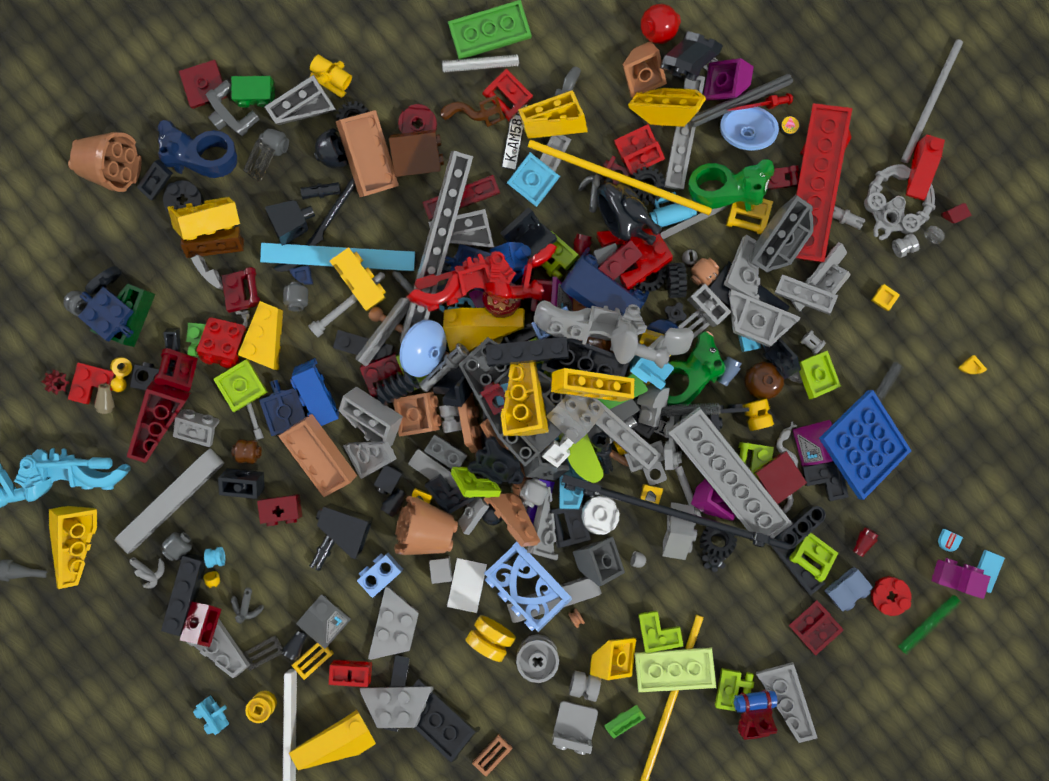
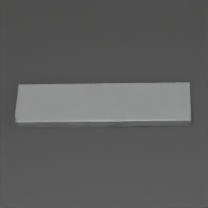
[355,297,410,366]
[408,448,471,506]

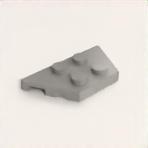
[729,289,800,347]
[368,586,419,660]
[360,686,433,728]

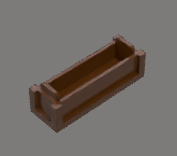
[180,227,244,258]

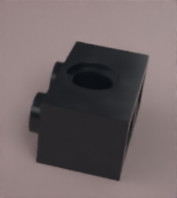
[218,468,265,499]

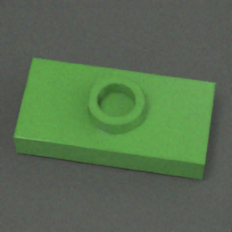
[604,705,646,738]

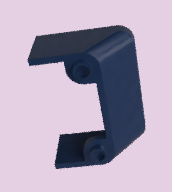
[561,247,649,316]

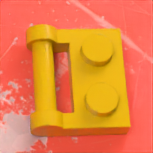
[726,199,773,235]

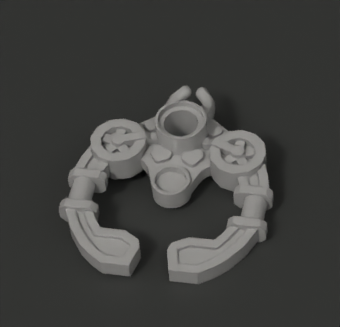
[864,164,936,240]

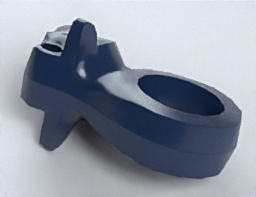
[158,120,237,178]

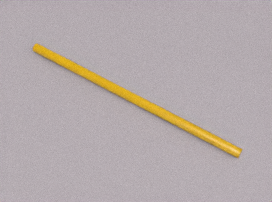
[528,140,712,215]
[640,615,704,781]

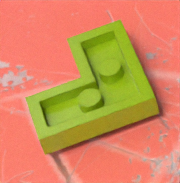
[451,467,501,498]
[638,610,684,653]

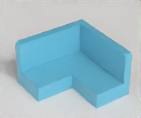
[629,344,674,390]

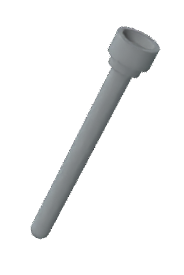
[308,272,385,337]

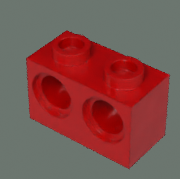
[329,660,372,687]

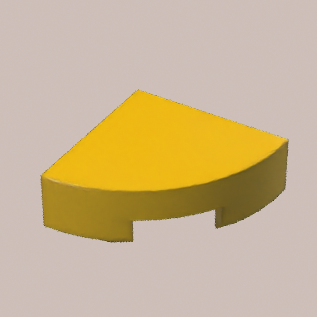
[958,355,987,374]

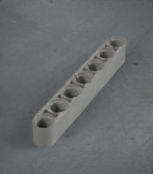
[114,449,224,554]

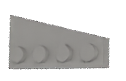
[756,662,817,743]

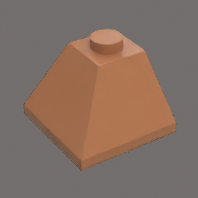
[623,42,667,98]

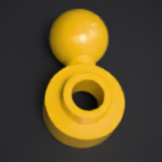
[110,357,132,392]

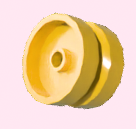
[466,615,516,662]

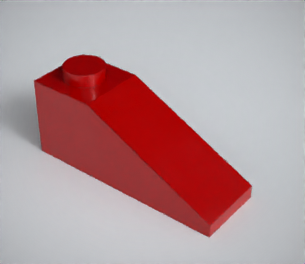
[906,135,945,201]

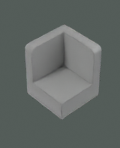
[429,556,452,584]

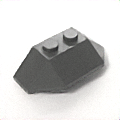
[751,195,814,272]

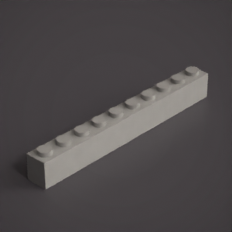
[399,151,473,343]

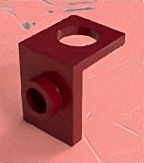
[602,156,629,185]
[480,382,506,415]

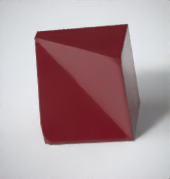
[941,203,972,223]

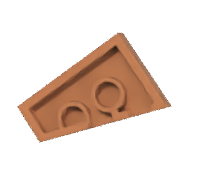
[483,493,540,547]

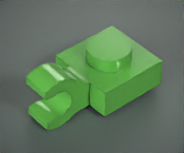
[186,323,206,357]

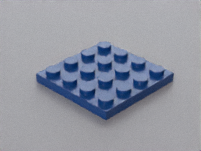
[819,390,912,500]

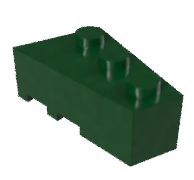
[90,284,156,347]

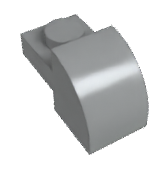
[637,384,670,427]

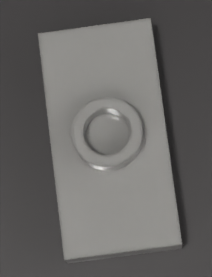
[458,497,489,535]

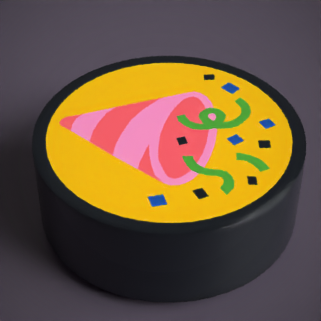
[779,116,800,136]

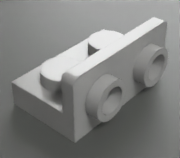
[173,409,219,447]

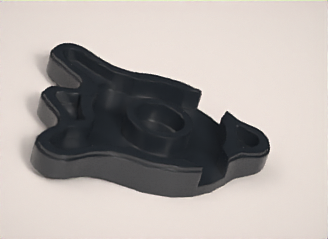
[467,436,524,484]

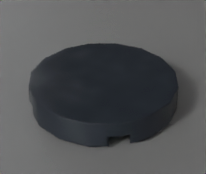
[85,266,122,295]

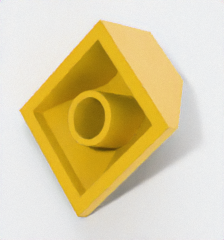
[590,637,636,680]

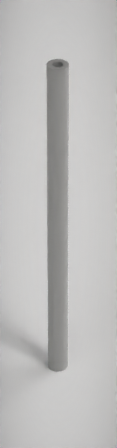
[901,39,963,163]

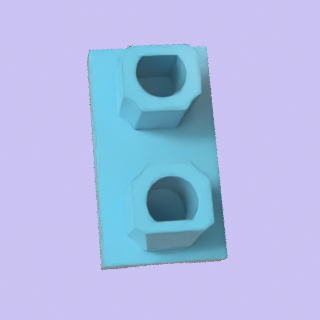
[193,695,229,735]

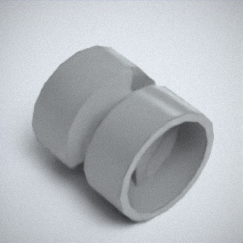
[439,405,462,433]
[569,670,601,702]

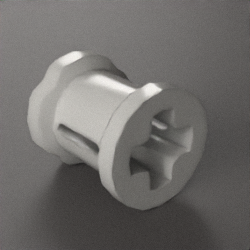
[800,330,826,355]

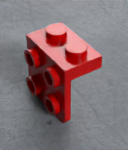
[196,318,246,369]

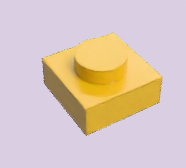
[871,284,900,311]

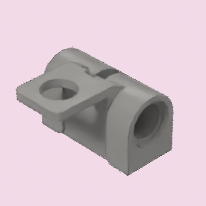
[624,440,667,486]

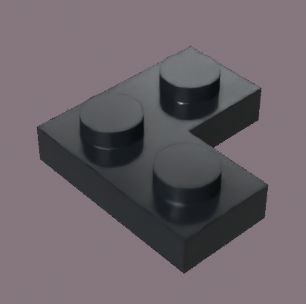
[801,461,849,501]
[424,474,477,514]

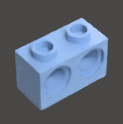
[357,553,403,598]

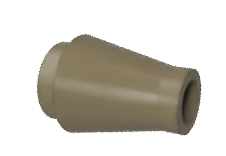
[94,384,115,414]

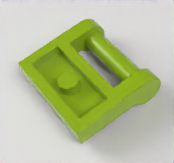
[739,442,774,478]
[789,533,838,582]

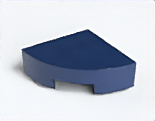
[290,265,314,285]

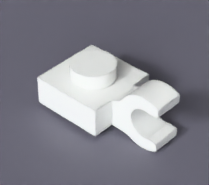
[542,435,573,468]

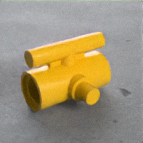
[310,54,352,98]

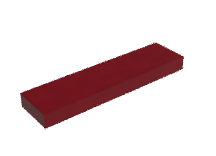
[422,175,500,221]

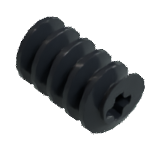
[376,369,420,406]

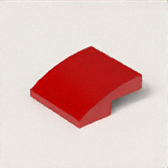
[613,124,665,175]

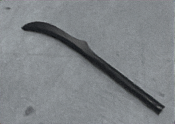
[274,177,356,272]

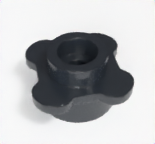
[665,303,687,323]

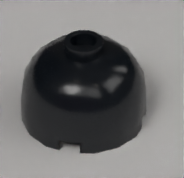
[314,128,349,169]

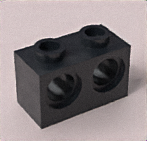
[130,362,173,390]

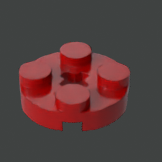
[871,576,911,616]

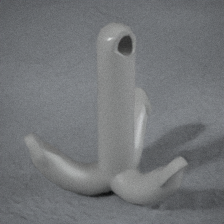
[129,557,165,589]

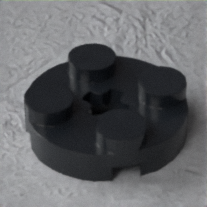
[163,180,203,213]

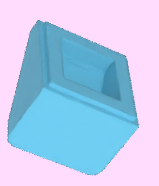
[738,335,761,352]

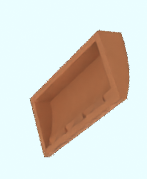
[336,110,399,197]
[279,414,357,497]

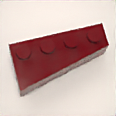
[127,380,191,463]

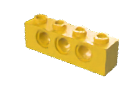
[551,368,634,402]

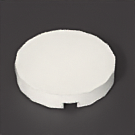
[582,496,619,535]

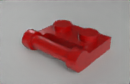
[482,68,533,121]

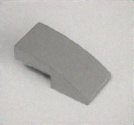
[191,255,223,290]

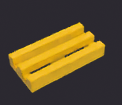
[291,643,334,680]

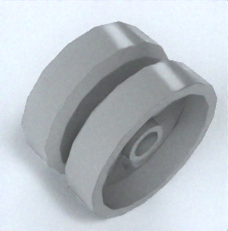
[516,634,559,683]

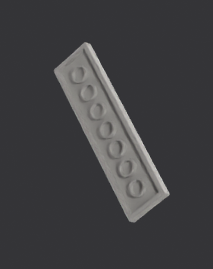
[668,407,792,538]

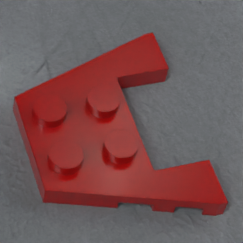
[596,229,673,291]

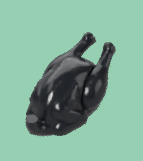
[596,177,662,245]

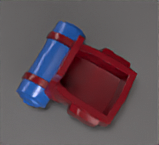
[734,690,778,740]

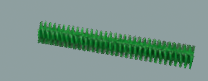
[898,595,961,654]

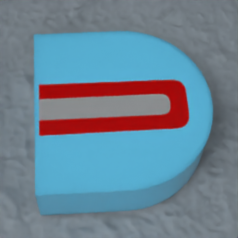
[938,529,963,552]

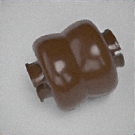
[232,439,262,464]

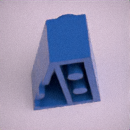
[290,358,339,426]

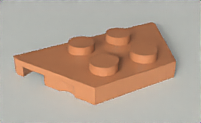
[458,392,483,458]

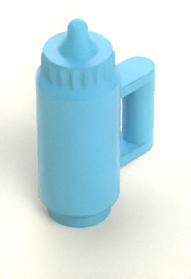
[649,192,697,227]

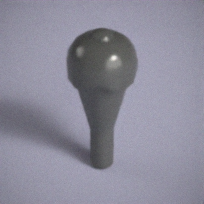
[0,559,48,582]

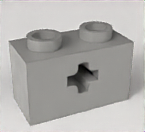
[687,284,731,327]

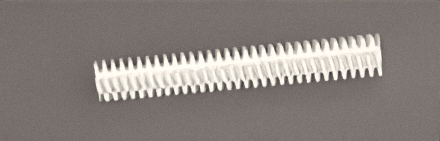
[442,54,519,72]

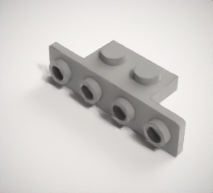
[791,242,850,311]

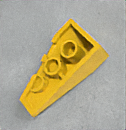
[289,710,376,770]

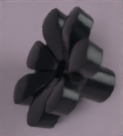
[701,554,726,572]

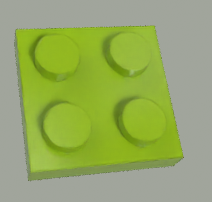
[799,350,841,399]
[214,359,268,412]

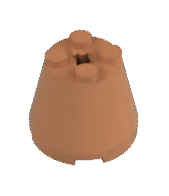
[68,132,141,192]
[394,496,458,555]

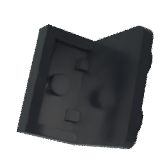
[500,207,557,259]

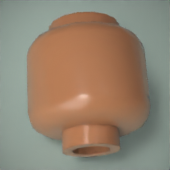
[691,258,719,286]

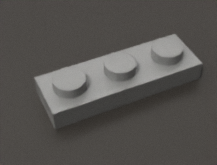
[774,274,838,315]

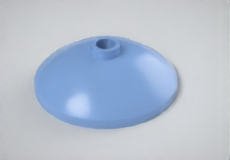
[720,107,779,151]
[400,320,447,377]

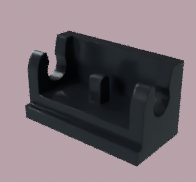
[763,338,801,380]

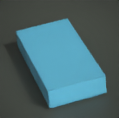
[977,550,1005,593]

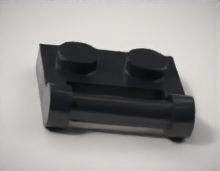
[550,504,591,548]

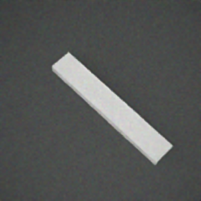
[283,669,297,781]

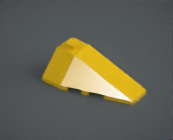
[443,308,525,353]
[501,362,549,436]
[49,506,97,589]

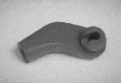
[555,67,581,96]

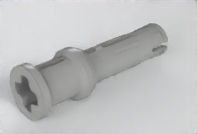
[419,343,470,392]

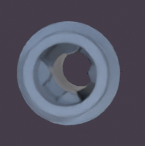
[717,356,742,386]

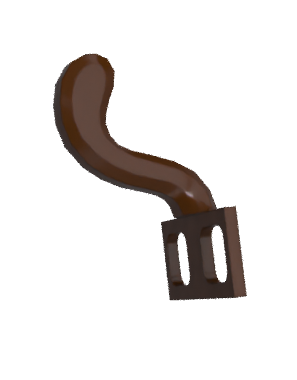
[441,95,504,127]

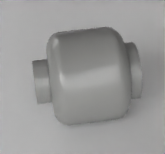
[520,478,548,508]

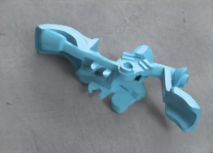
[0,448,131,508]

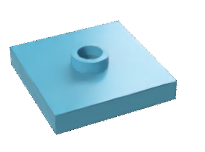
[507,152,560,207]

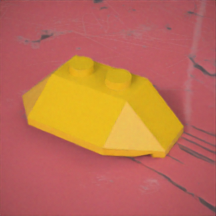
[628,88,706,127]

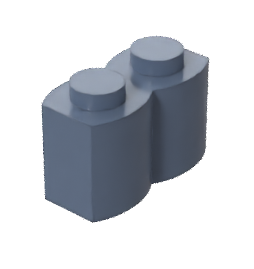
[824,567,872,611]

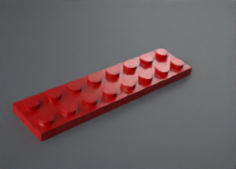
[795,103,853,262]

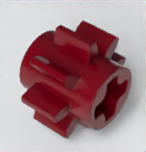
[41,370,69,395]

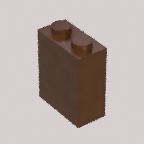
[389,129,444,177]

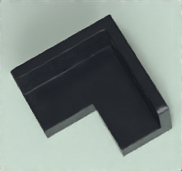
[433,366,473,407]

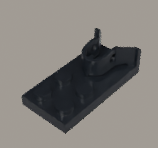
[412,679,480,762]

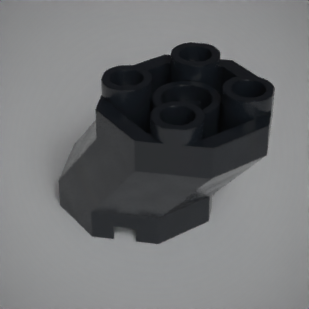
[660,31,723,81]

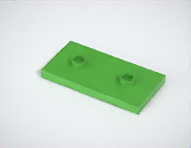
[448,0,532,60]

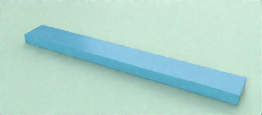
[260,243,415,271]

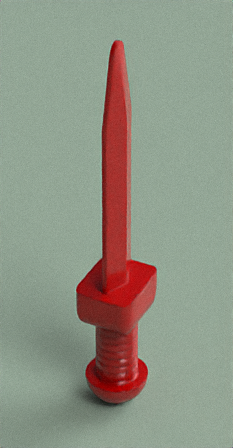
[727,93,793,111]

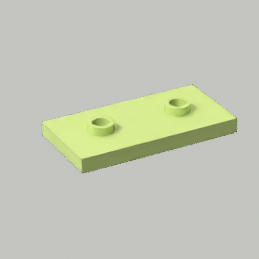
[635,647,716,692]

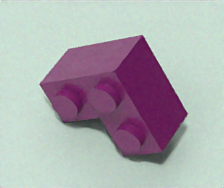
[931,558,991,599]

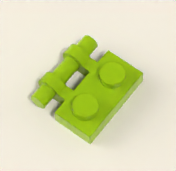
[540,231,580,279]
[715,668,754,711]

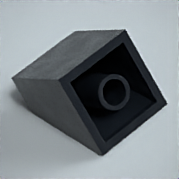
[316,503,373,559]

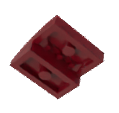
[789,600,844,656]

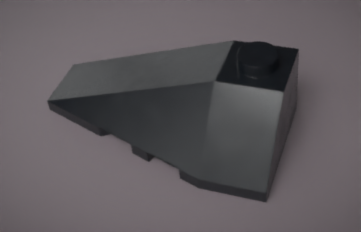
[541,336,629,377]

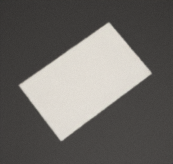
[447,558,487,613]

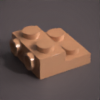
[393,392,442,437]

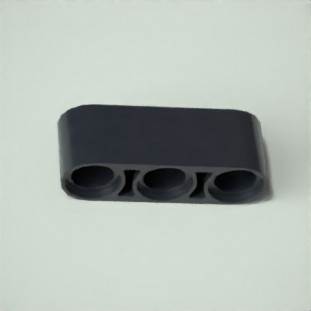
[774,506,826,549]

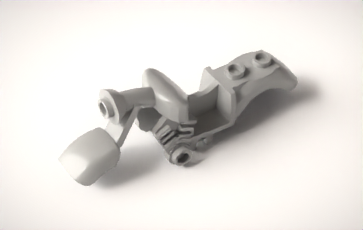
[534,301,694,369]

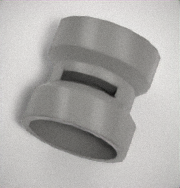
[892,233,919,258]

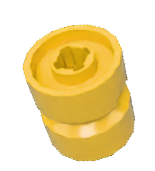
[743,399,774,431]
[245,691,277,723]

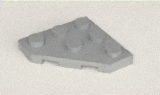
[664,415,682,470]

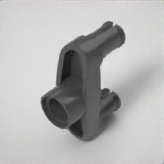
[206,80,260,136]

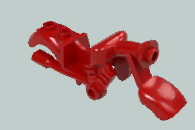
[406,244,557,312]

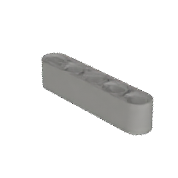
[507,576,602,623]

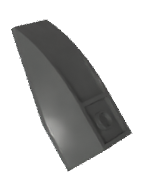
[459,337,566,466]

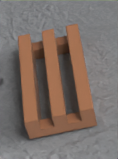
[472,734,512,776]

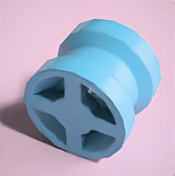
[204,547,226,568]

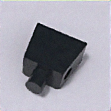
[265,200,315,246]

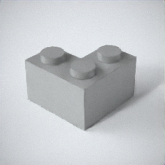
[663,502,697,560]

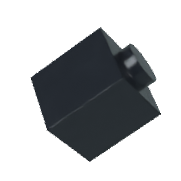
[374,464,404,495]

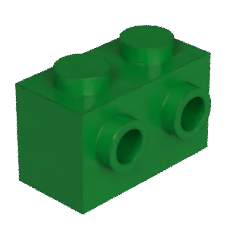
[231,76,275,108]

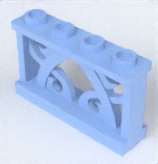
[484,542,572,632]

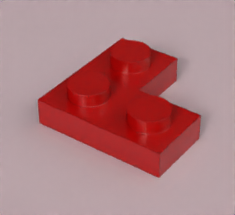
[68,362,116,404]

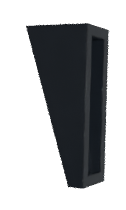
[163,328,181,367]

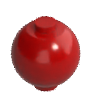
[641,4,681,44]

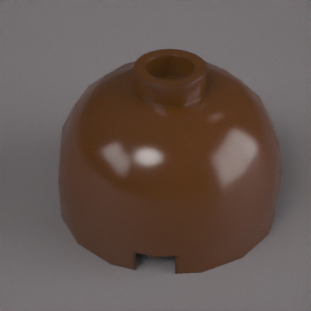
[744,362,784,400]

